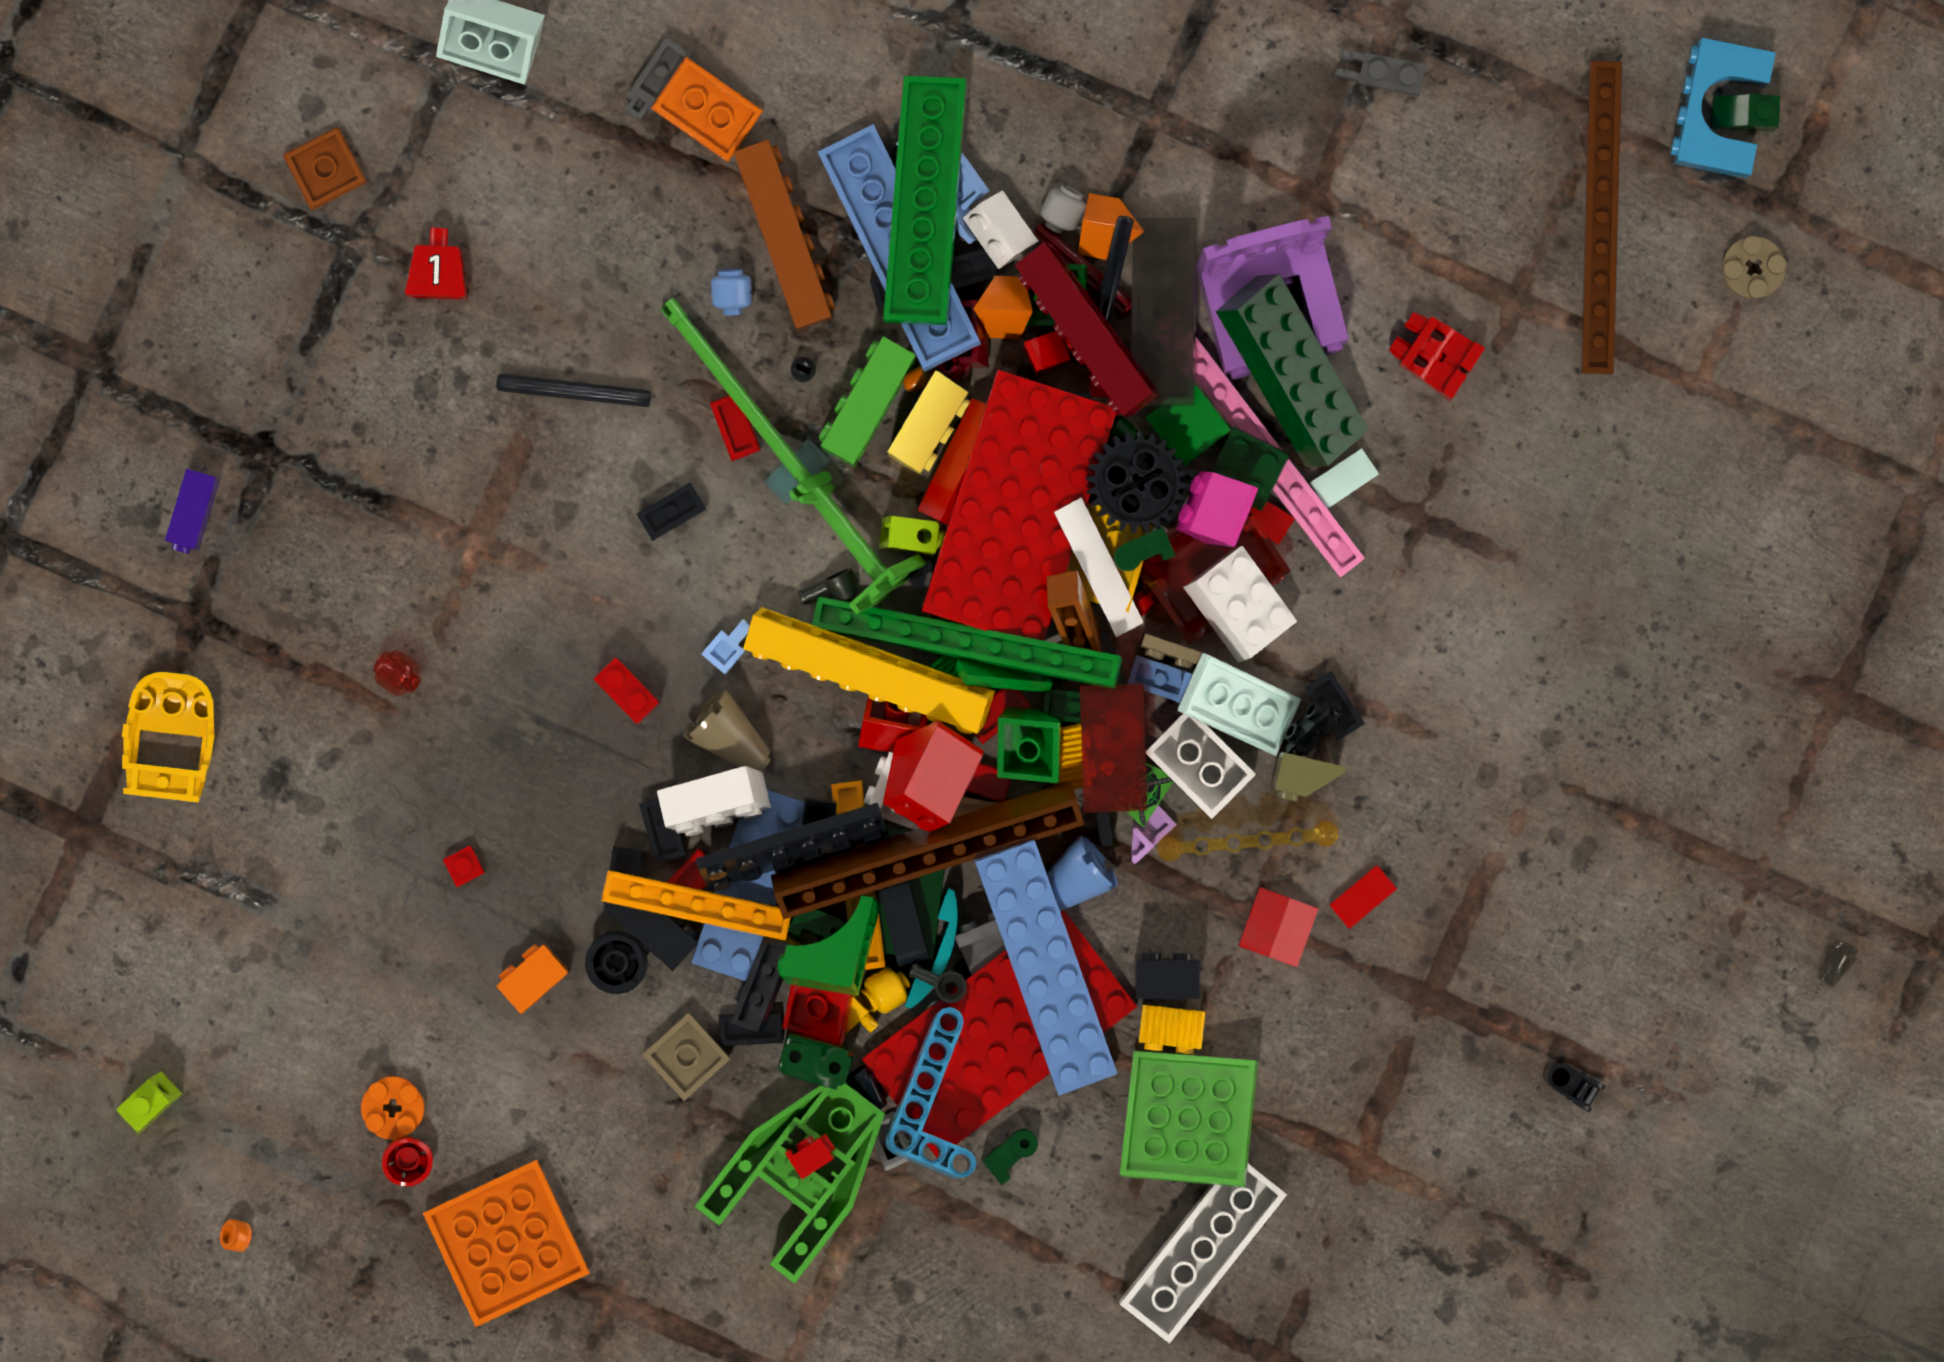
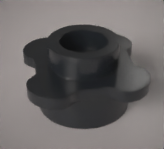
[904,552,933,589]

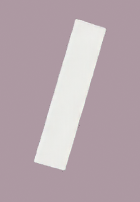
[1054,498,1144,637]

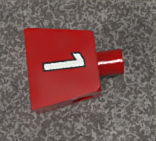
[405,228,468,300]

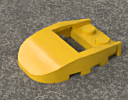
[122,672,214,802]

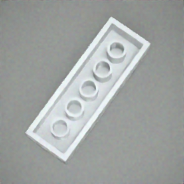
[1119,1163,1287,1344]

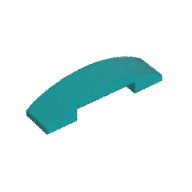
[905,887,957,1009]

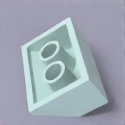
[436,0,545,85]

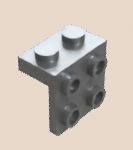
[955,913,1005,975]

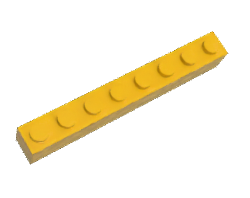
[743,607,995,734]

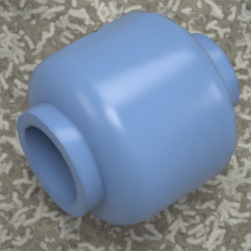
[711,269,752,315]

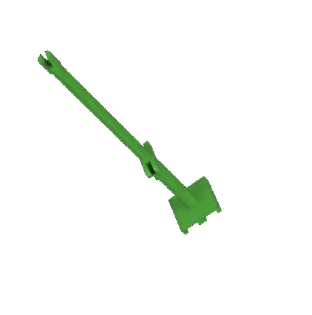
[660,298,926,615]

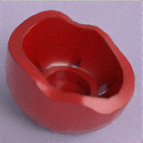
[382,1136,433,1187]

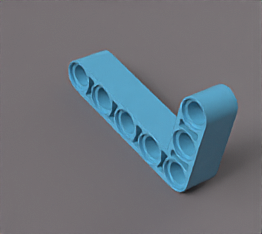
[885,1007,976,1179]

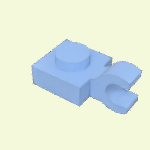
[701,620,750,674]

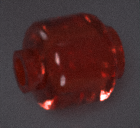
[373,650,421,696]

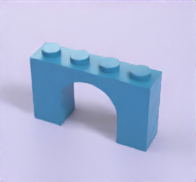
[1670,38,1776,179]

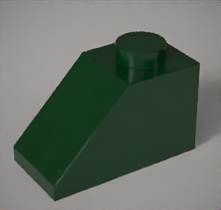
[1711,94,1781,132]

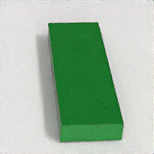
[955,659,1053,693]

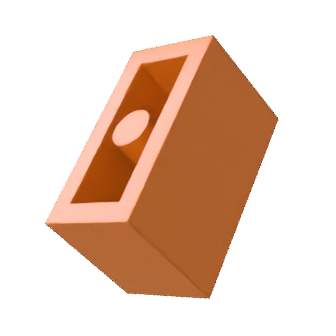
[496,943,570,1014]

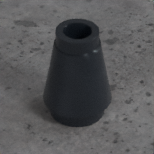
[846,1065,887,1110]

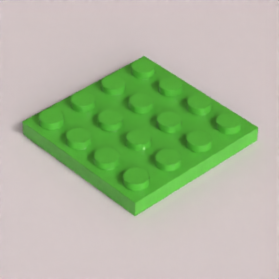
[1120,1051,1258,1187]

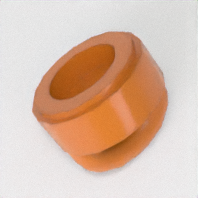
[219,1219,252,1252]

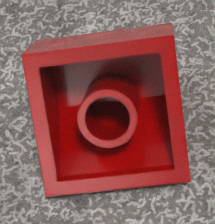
[858,697,928,753]

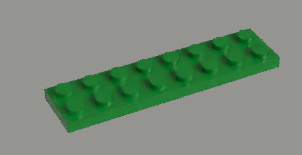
[883,76,967,325]

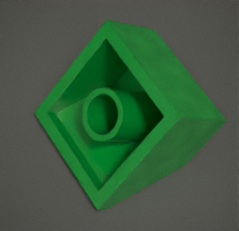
[997,707,1061,783]

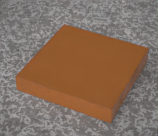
[283,127,367,211]

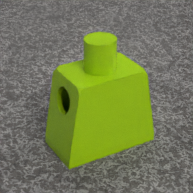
[879,516,946,554]
[116,1071,182,1135]

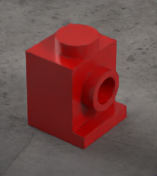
[785,1133,836,1180]

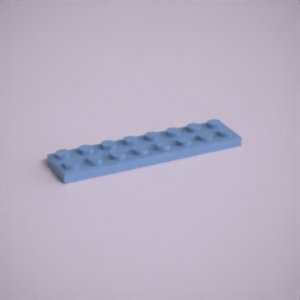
[818,124,981,372]
[974,839,1117,1096]

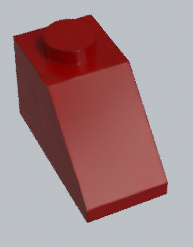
[1023,331,1072,376]

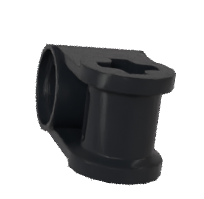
[1543,1061,1606,1113]

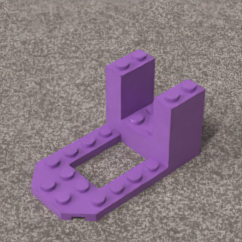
[1195,216,1349,380]

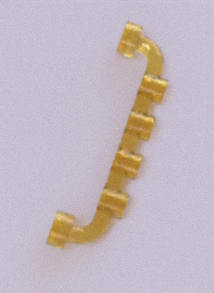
[1157,821,1338,861]

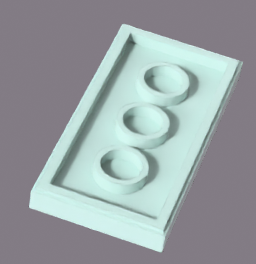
[1177,653,1301,756]

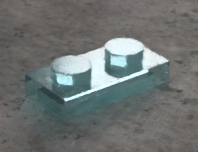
[764,438,831,505]

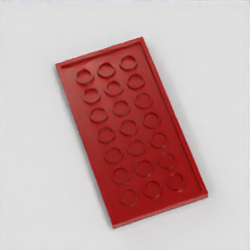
[921,370,1116,641]
[862,910,1137,1158]

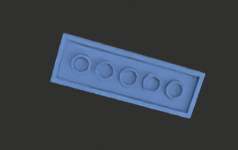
[691,790,804,981]

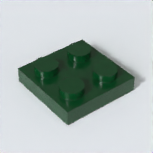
[1211,426,1291,511]

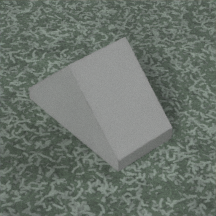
[874,1111,909,1171]

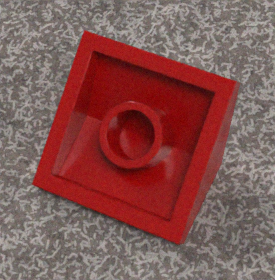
[1238,887,1319,967]

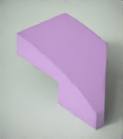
[1131,805,1177,864]

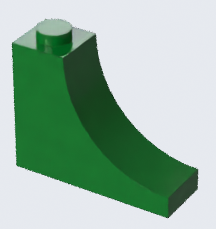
[778,895,880,996]

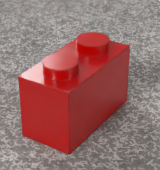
[593,657,661,725]

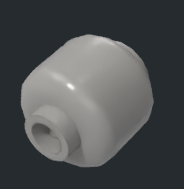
[1040,185,1086,234]

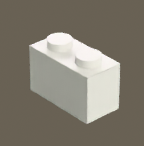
[963,190,1038,269]

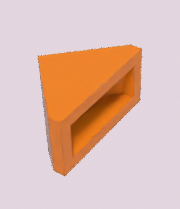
[1078,193,1144,260]
[973,275,1033,339]

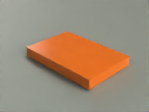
[650,57,763,162]

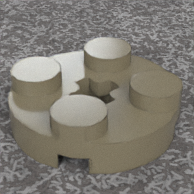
[1722,236,1786,299]

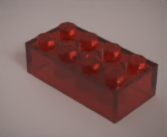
[1079,684,1147,813]

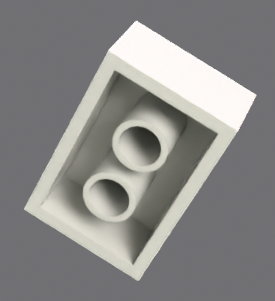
[1183,546,1297,663]
[657,766,771,836]

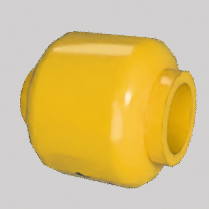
[861,967,910,1014]

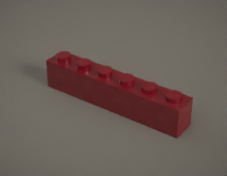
[1015,242,1160,417]

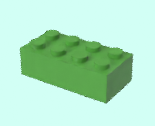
[819,336,917,468]

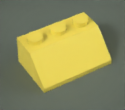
[887,371,970,475]

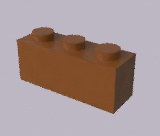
[1047,571,1102,652]

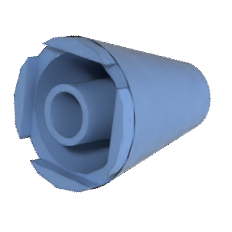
[1046,835,1118,912]

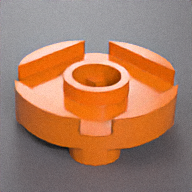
[361,1076,425,1140]

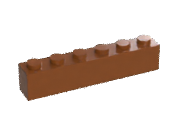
[734,139,836,331]

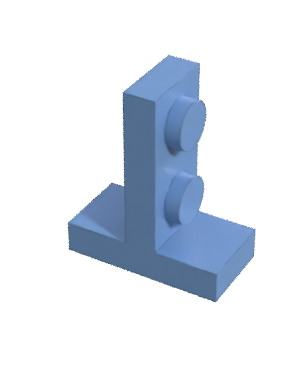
[1127,655,1193,703]

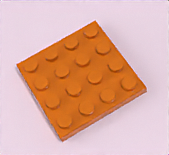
[423,1159,591,1327]

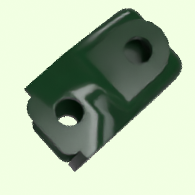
[778,1032,855,1090]

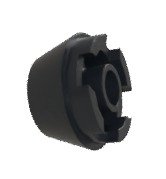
[585,931,648,994]

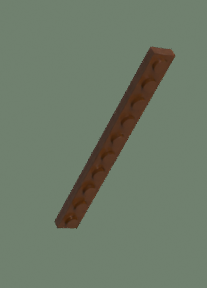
[1581,61,1622,375]

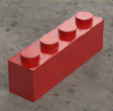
[917,398,986,526]

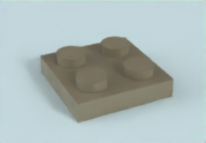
[1140,634,1202,671]
[642,1012,731,1101]

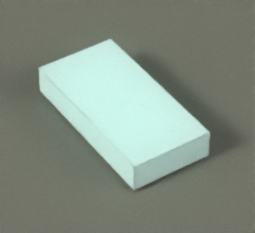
[1309,448,1379,509]

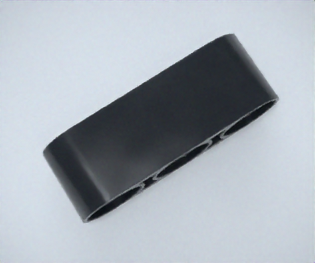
[879,880,929,967]

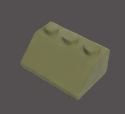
[1270,752,1346,802]

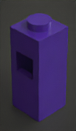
[164,468,221,554]

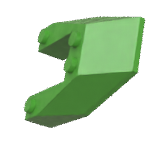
[695,1083,885,1284]

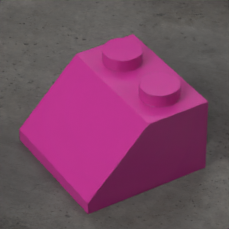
[1176,471,1258,547]

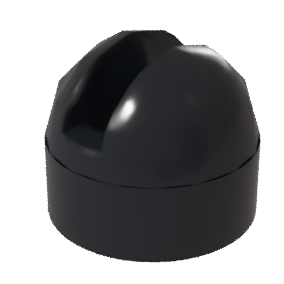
[791,357,816,383]

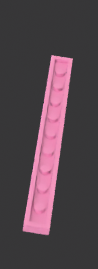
[1150,310,1365,578]

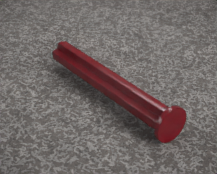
[1033,223,1138,319]

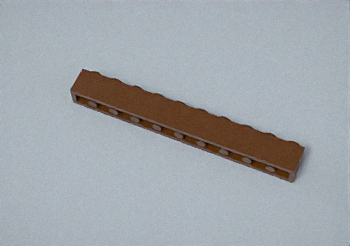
[771,781,1085,920]

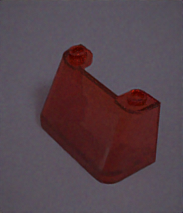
[1139,511,1291,644]

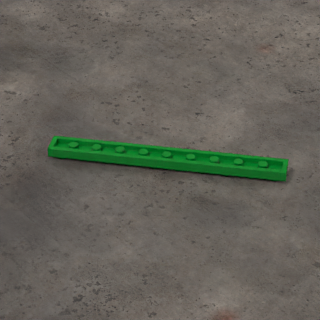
[812,596,1122,689]

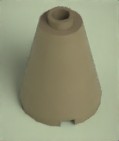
[683,689,771,771]

